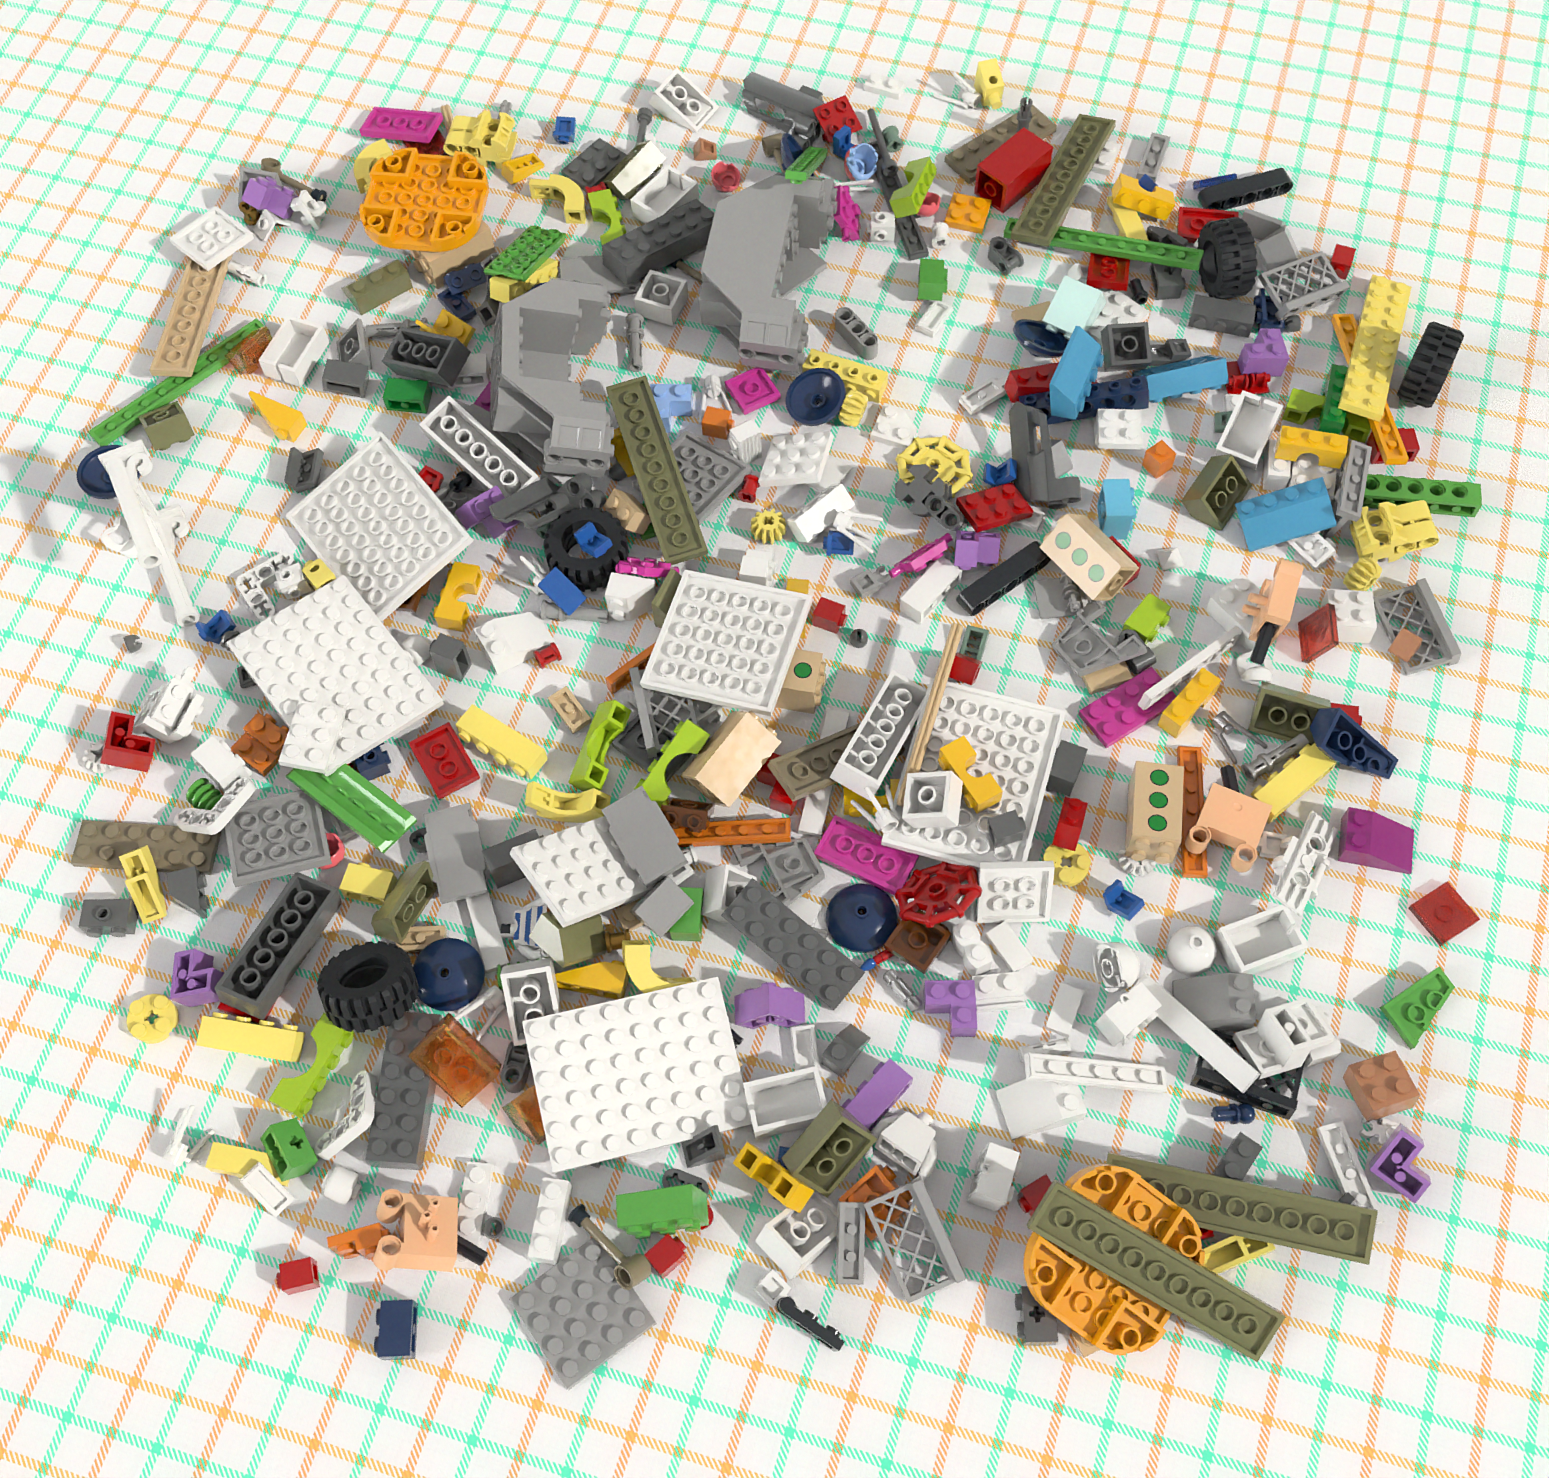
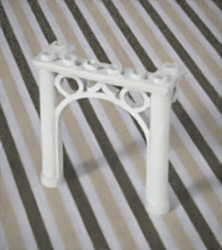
[98,439,200,627]

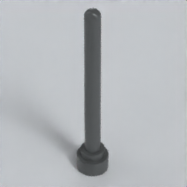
[635,108,653,146]
[867,108,898,177]

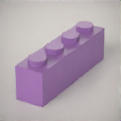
[842,1058,913,1131]

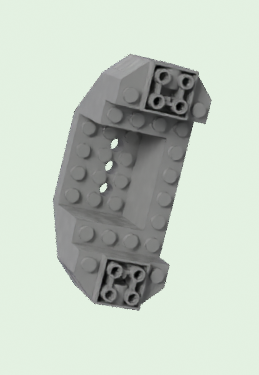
[698,172,837,373]
[490,277,614,478]

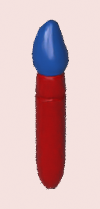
[860,949,894,971]

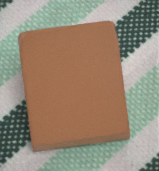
[693,137,717,161]
[1388,628,1422,663]

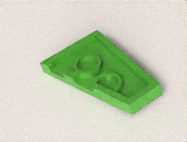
[1379,967,1455,1050]

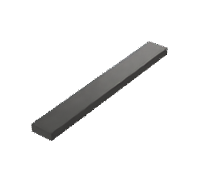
[867,141,929,261]

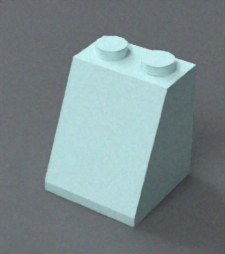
[1042,275,1106,340]

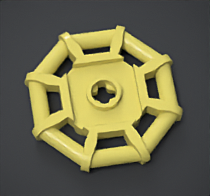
[895,435,973,499]

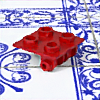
[812,95,863,143]
[1225,361,1271,395]

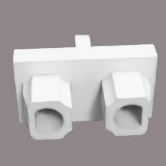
[290,190,327,230]

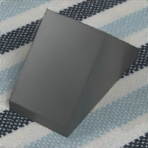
[681,1125,726,1168]

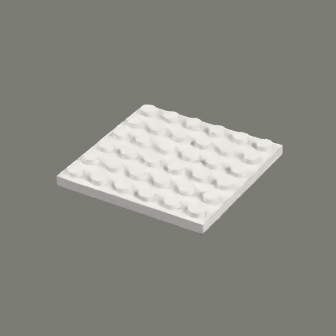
[640,570,813,716]

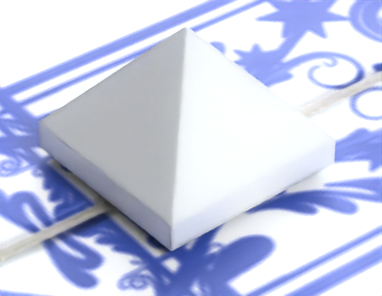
[1156,547,1184,571]

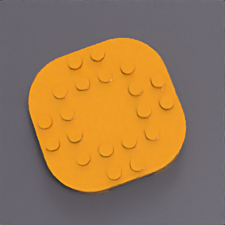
[359,148,489,252]
[1023,1164,1205,1355]

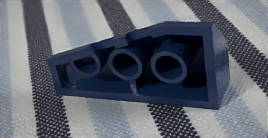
[1310,708,1398,779]

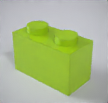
[1122,593,1171,644]

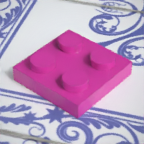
[725,367,781,415]

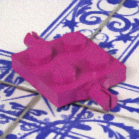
[833,185,861,242]
[888,533,953,578]
[615,557,680,577]

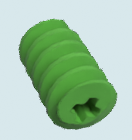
[186,778,224,810]

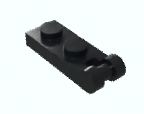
[776,1297,845,1352]

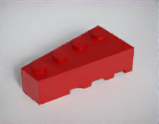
[1004,362,1098,403]

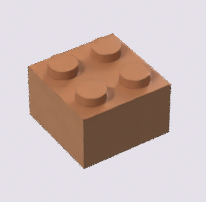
[1343,1050,1421,1123]

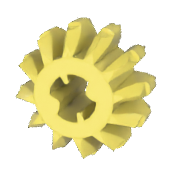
[838,390,868,427]
[750,508,787,545]
[1343,556,1382,591]

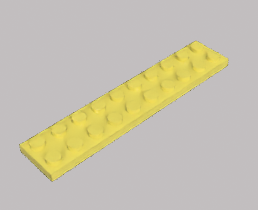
[1338,274,1412,422]

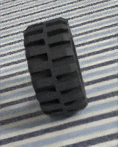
[1197,217,1258,299]
[1397,322,1464,408]
[543,507,629,592]
[317,941,419,1033]

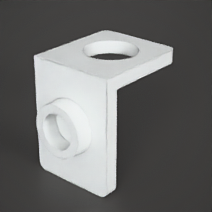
[253,209,291,241]

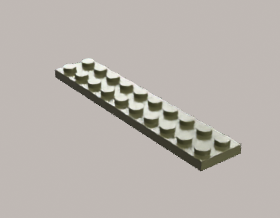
[1011,114,1116,247]
[606,375,708,565]
[1106,1152,1378,1265]
[1026,1179,1286,1362]

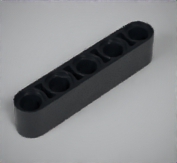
[1197,168,1293,210]
[956,541,1051,616]

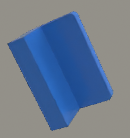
[538,566,587,616]

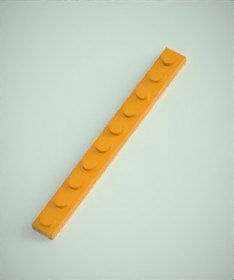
[1331,314,1409,465]

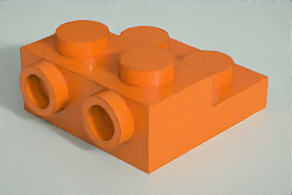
[231,712,289,777]
[838,1165,913,1241]
[327,1223,395,1262]

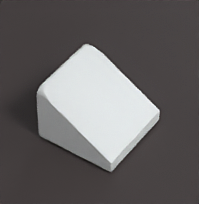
[1067,263,1088,284]

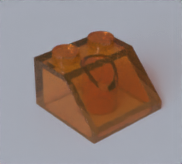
[224,326,272,375]

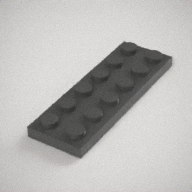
[721,878,865,1010]

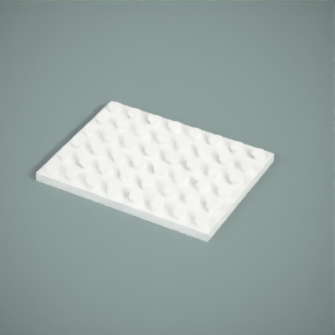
[286,431,474,622]
[227,575,444,776]
[881,677,1066,871]
[522,977,752,1173]

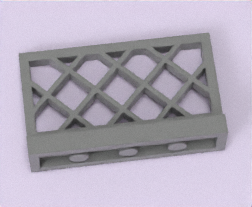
[1258,251,1351,321]
[1323,440,1372,539]
[1373,578,1462,676]
[629,667,698,758]
[863,1176,966,1304]

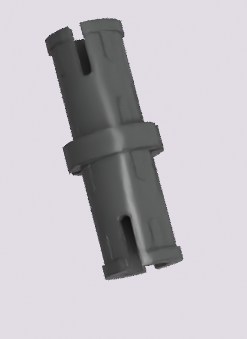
[1016,97,1033,132]

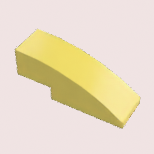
[119,845,167,924]
[205,1142,289,1187]
[1202,1235,1276,1274]

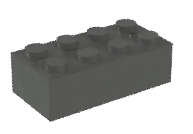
[382,327,471,387]

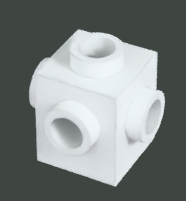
[867,212,895,241]
[274,562,312,600]

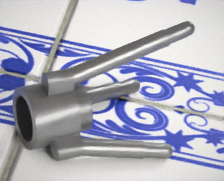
[1212,711,1268,764]

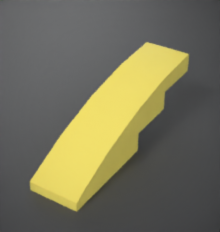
[1107,196,1149,241]

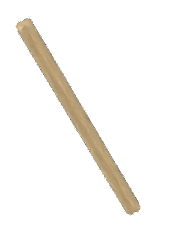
[897,623,963,807]

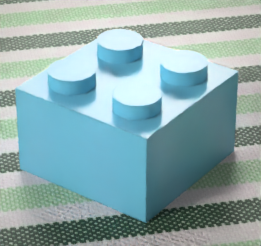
[1097,479,1136,540]

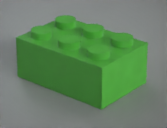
[616,1184,709,1239]

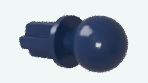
[1211,1103,1256,1124]

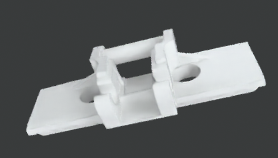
[1271,811,1339,916]

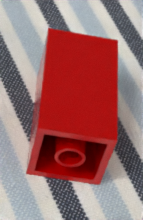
[974,127,1053,213]

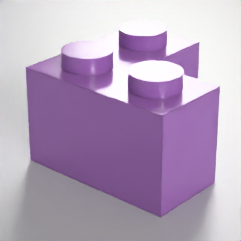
[241,176,299,219]
[1237,329,1289,377]
[455,485,521,539]
[954,530,1001,570]
[170,948,224,1007]
[923,980,977,1037]
[734,982,805,1029]
[1369,1123,1431,1203]

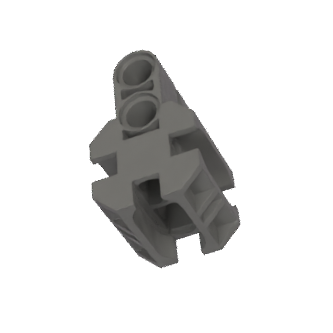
[895,464,968,531]

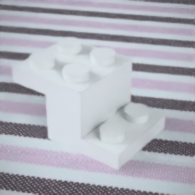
[1093,409,1142,450]
[132,684,204,745]
[1232,997,1335,1079]

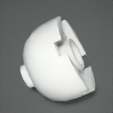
[1166,926,1217,976]
[1092,942,1140,993]

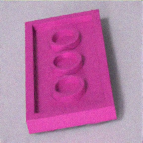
[359,106,443,143]
[1078,666,1177,748]
[814,815,919,896]

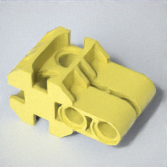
[443,110,518,169]
[1349,500,1439,563]

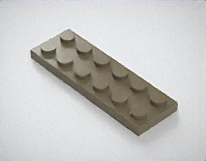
[944,104,1057,184]
[767,723,905,802]
[71,820,221,875]

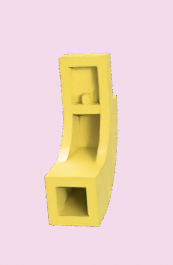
[353,139,392,195]
[529,174,586,224]
[524,781,611,823]
[622,940,697,993]

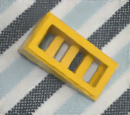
[501,153,545,185]

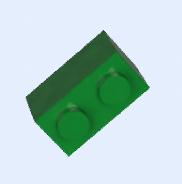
[382,378,432,414]

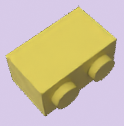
[339,862,398,906]

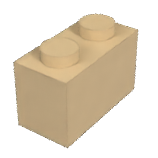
[603,489,651,535]

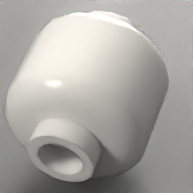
[400,634,431,667]
[321,1166,362,1205]

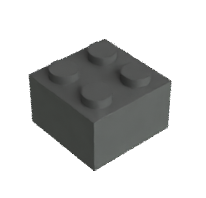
[1101,322,1152,372]

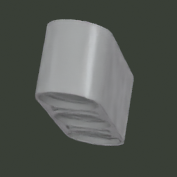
[835,307,878,360]

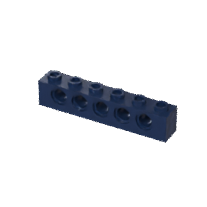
[1019,375,1149,427]

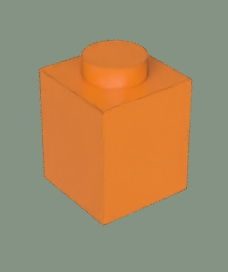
[701,406,735,440]
[1142,440,1176,479]

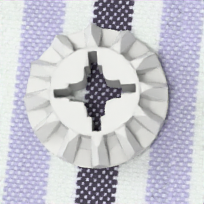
[82,739,115,773]
[1118,843,1156,876]

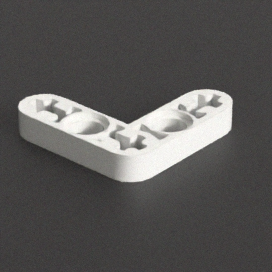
[236,552,296,623]
[174,777,256,835]
[314,1070,376,1160]

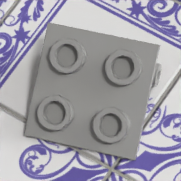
[1033,571,1083,619]

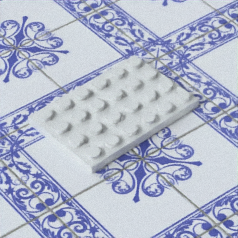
[510,816,657,928]

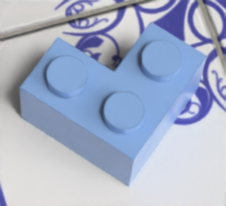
[650,384,693,433]

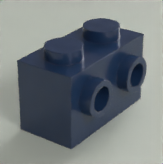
[355,742,392,781]
[374,1300,418,1360]

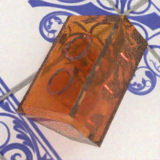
[408,1013,502,1108]

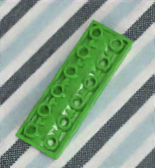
[484,225,566,282]
[286,763,417,854]

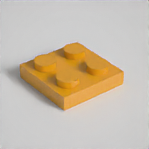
[944,192,992,234]

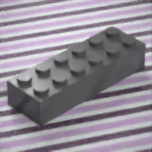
[602,199,714,285]
[214,872,342,1020]
[365,1012,446,1170]

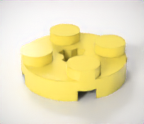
[1042,843,1091,887]
[127,994,179,1044]

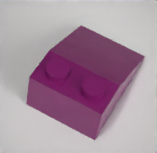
[1338,807,1414,874]

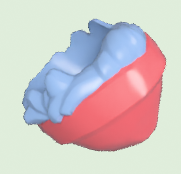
[844,143,878,181]

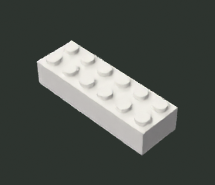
[419,396,540,498]
[829,670,927,801]

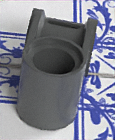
[987,236,1024,276]
[1116,629,1156,675]
[500,1041,531,1093]

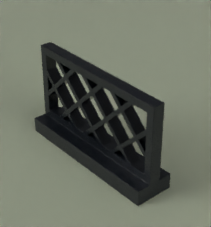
[1190,1030,1305,1120]

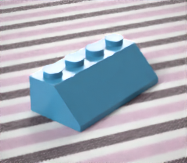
[1049,326,1104,420]
[1132,355,1229,403]
[1235,477,1337,552]

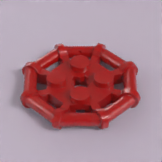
[895,861,982,928]

